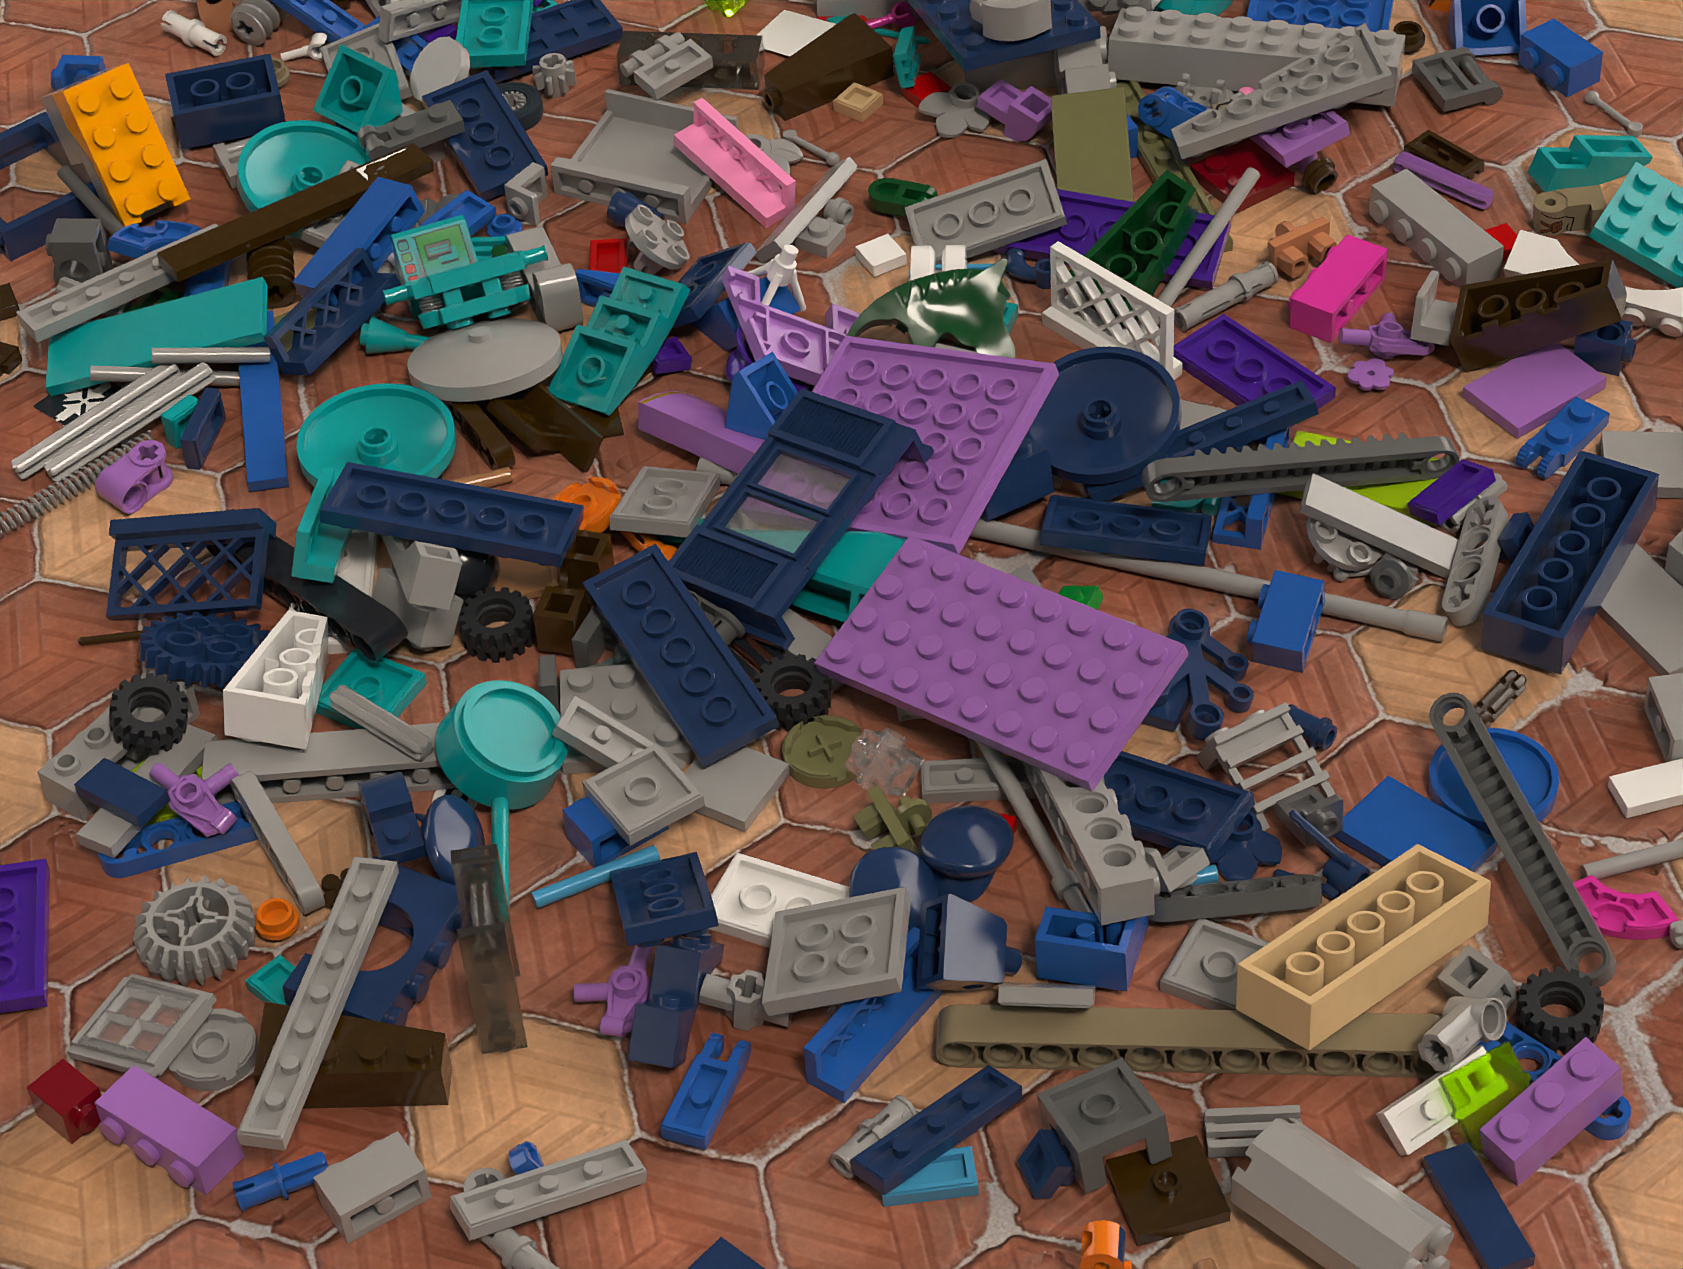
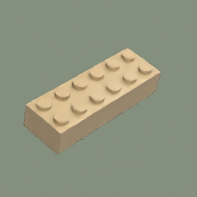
[1236,844,1491,1050]

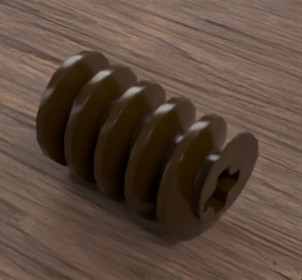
[246,236,297,308]

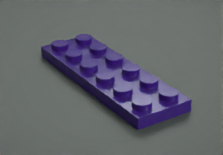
[993,189,1231,290]

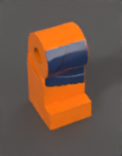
[1080,1220,1132,1269]

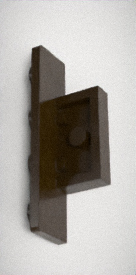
[486,383,603,472]

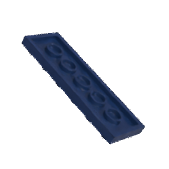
[320,462,584,568]
[583,544,779,768]

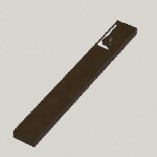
[157,143,434,282]

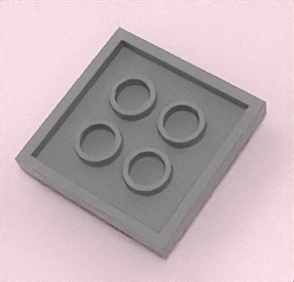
[560,664,692,775]
[762,887,911,1016]

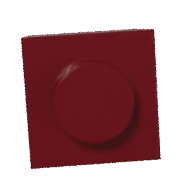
[27,1059,101,1144]

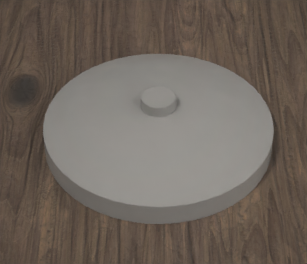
[407,318,563,402]

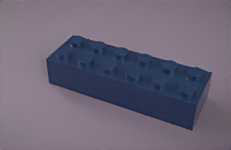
[1481,450,1659,675]

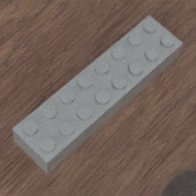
[1108,6,1406,107]

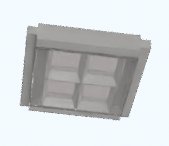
[67,973,217,1078]

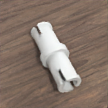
[161,10,227,56]

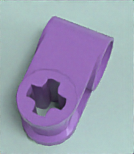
[95,440,173,514]

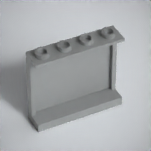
[551,89,739,224]

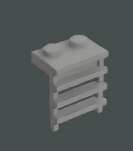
[1197,702,1335,832]

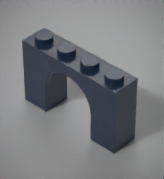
[282,856,473,1026]

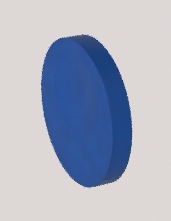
[1428,728,1559,834]

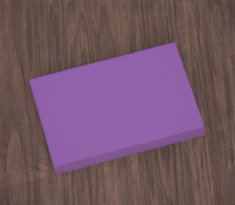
[1462,342,1606,439]

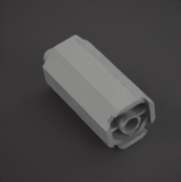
[1230,1118,1454,1269]

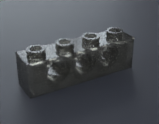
[617,31,765,90]

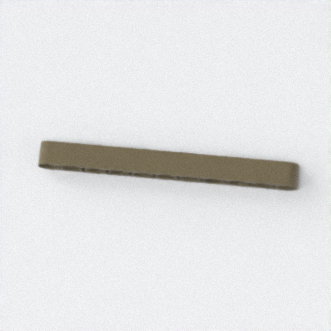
[936,1004,1442,1078]

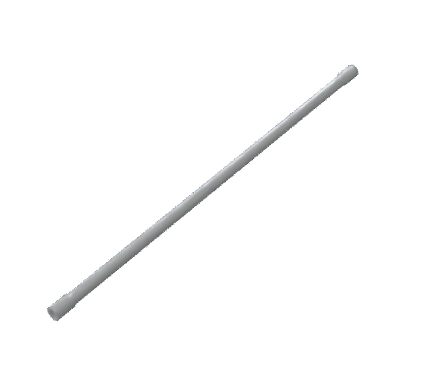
[696,457,1448,642]

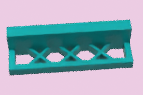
[291,468,353,583]

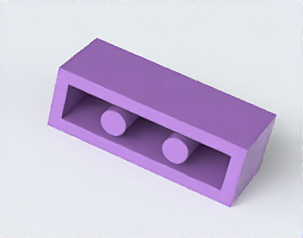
[1479,1037,1623,1186]
[94,1065,245,1195]

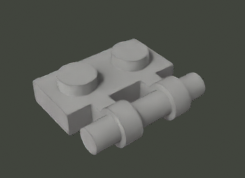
[620,32,713,100]

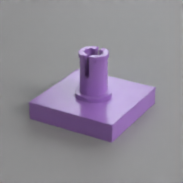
[1251,109,1350,174]

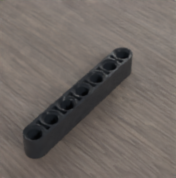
[206,509,408,663]

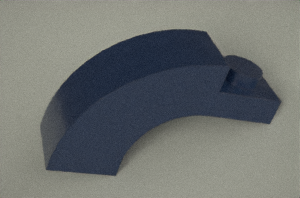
[358,772,427,864]

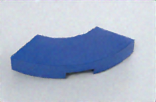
[107,220,201,259]

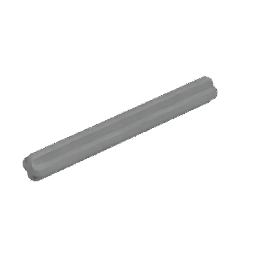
[44,362,216,482]
[10,363,182,480]

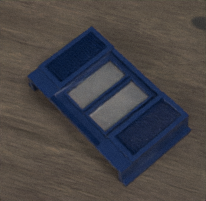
[668,388,935,651]

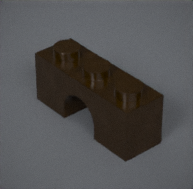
[533,530,615,655]

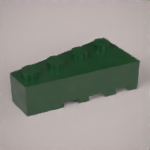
[1069,170,1199,328]

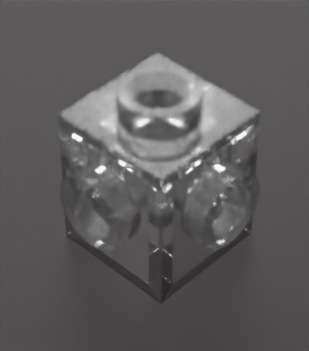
[844,728,925,797]

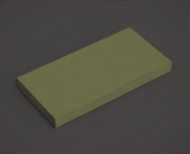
[1051,87,1134,202]

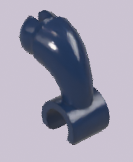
[1005,248,1051,289]

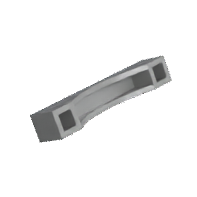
[382,535,462,612]

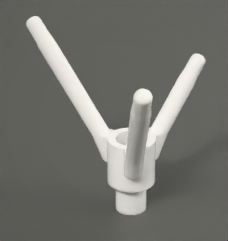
[748,244,806,311]

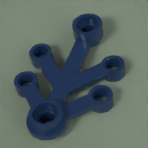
[1153,609,1254,741]

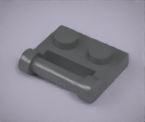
[1412,47,1503,112]

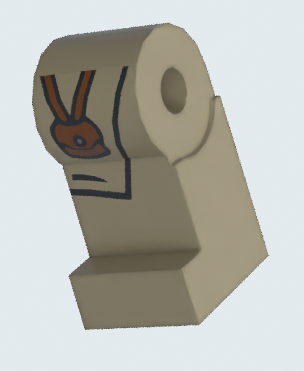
[1532,185,1607,236]

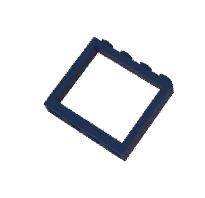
[0,112,100,262]

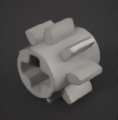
[532,53,577,98]

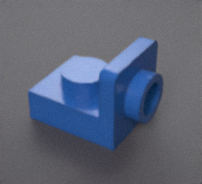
[51,55,106,91]

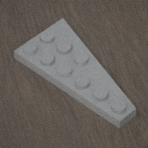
[1171,23,1395,159]

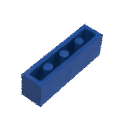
[292,177,425,313]

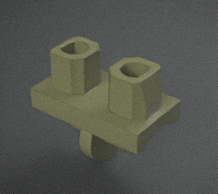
[853,785,932,857]

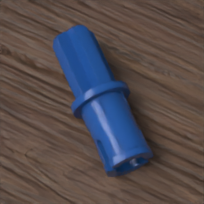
[232,1152,329,1212]

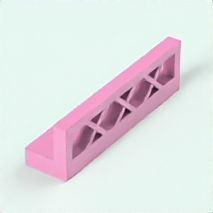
[674,98,796,228]

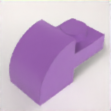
[977,78,1053,141]

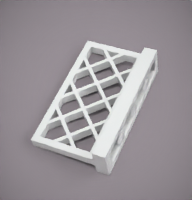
[1042,241,1182,380]

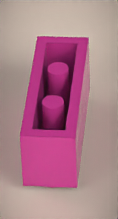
[1287,234,1388,343]

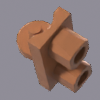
[1268,216,1337,279]

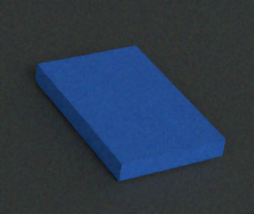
[1334,775,1497,872]

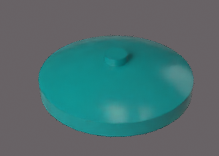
[236,120,371,239]
[297,383,457,487]

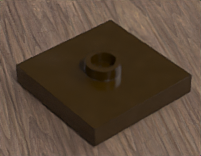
[1106,1135,1231,1246]

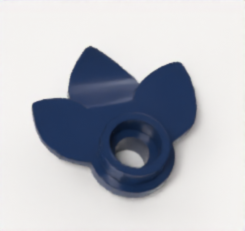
[1210,811,1282,881]

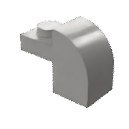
[969,0,1052,41]

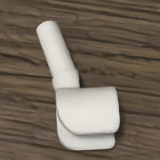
[280,33,327,62]

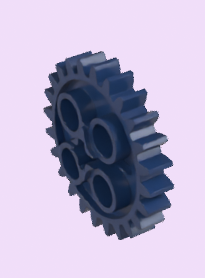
[139,611,270,688]

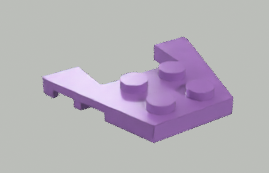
[722,265,861,386]

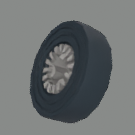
[497,82,544,131]

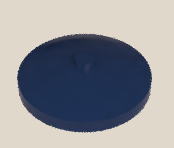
[1025,346,1182,484]

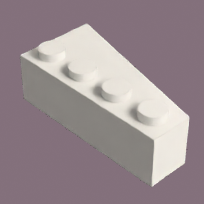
[223,610,328,750]

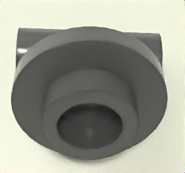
[1371,552,1420,599]

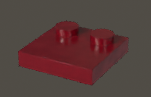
[1190,138,1295,214]

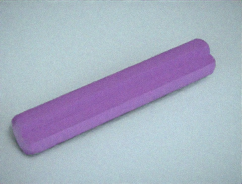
[1393,152,1494,210]

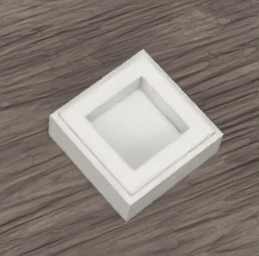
[855,234,907,277]

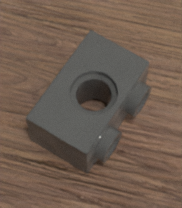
[46,218,113,285]

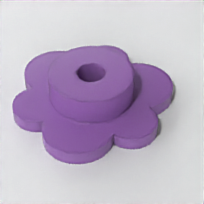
[1348,358,1393,390]

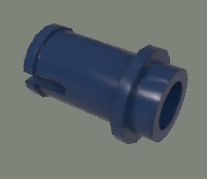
[1288,704,1337,750]

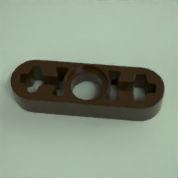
[444,401,515,470]

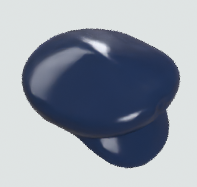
[415,795,485,892]
[919,805,1014,902]
[849,847,939,932]

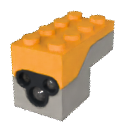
[40,63,191,227]

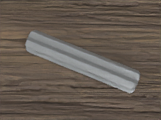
[329,685,433,761]

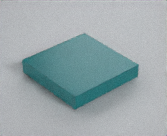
[315,650,427,729]

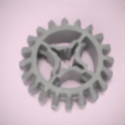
[133,875,257,987]

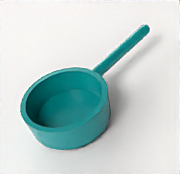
[435,680,568,918]

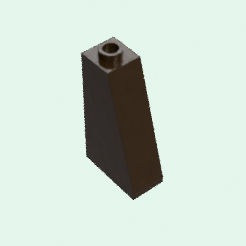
[763,13,894,121]

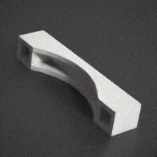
[1504,230,1683,337]

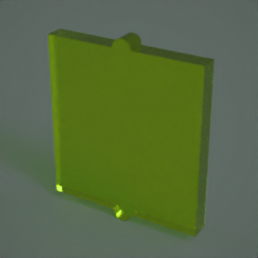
[1438,1042,1531,1151]

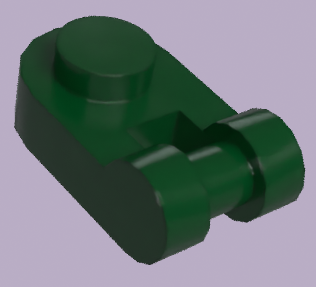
[868,178,938,220]

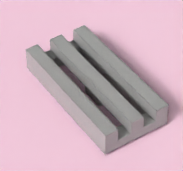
[1204,1105,1302,1158]

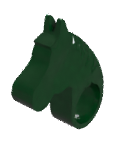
[846,259,1015,358]

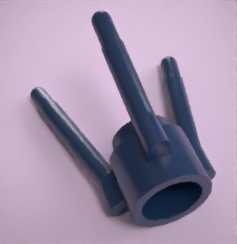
[1274,810,1370,900]

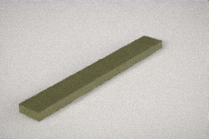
[1116,79,1233,253]

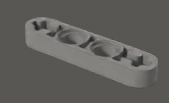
[1442,496,1509,626]
[230,770,325,915]

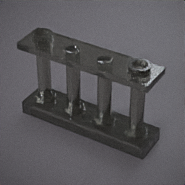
[450,844,528,1054]

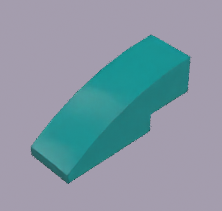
[1528,135,1653,192]

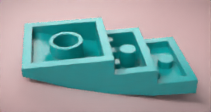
[548,266,690,416]

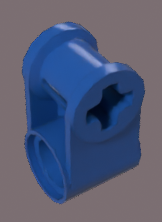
[1138,86,1208,143]

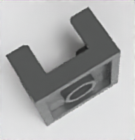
[1037,1058,1172,1194]

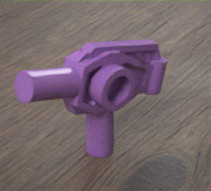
[1338,313,1435,359]
[149,763,239,837]
[574,945,653,1038]

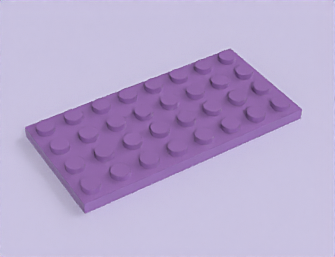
[814,535,1189,792]

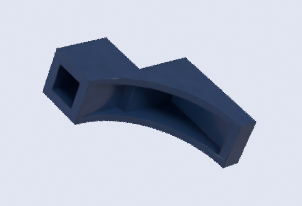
[628,933,725,1068]

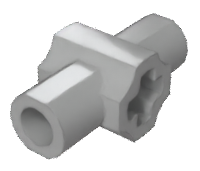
[699,969,793,1031]

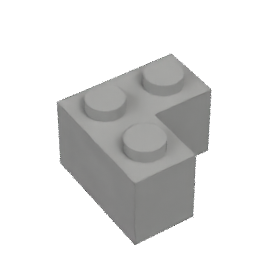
[1052,38,1117,95]

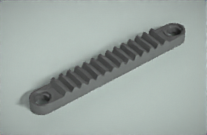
[1141,433,1459,502]
[1429,693,1617,987]

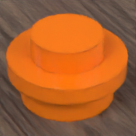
[255,898,300,940]

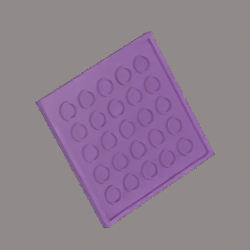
[741,336,1059,554]

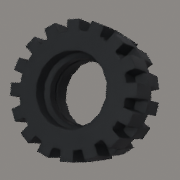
[458,587,536,663]
[753,654,831,732]
[109,673,188,755]
[1516,967,1604,1055]

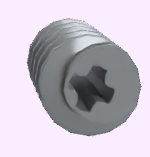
[230,0,289,46]

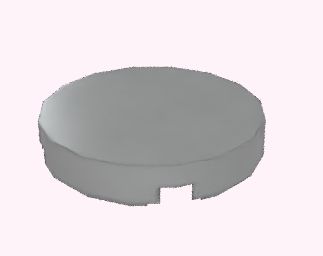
[410,37,470,102]
[169,1008,258,1091]

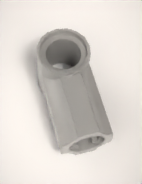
[1417,996,1507,1072]

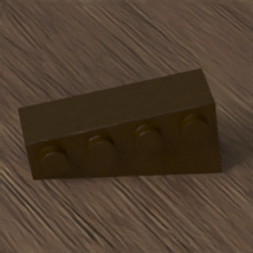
[1450,259,1627,373]
[253,1001,452,1109]

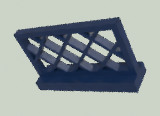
[106,508,277,620]

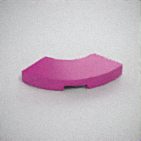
[1574,875,1680,940]

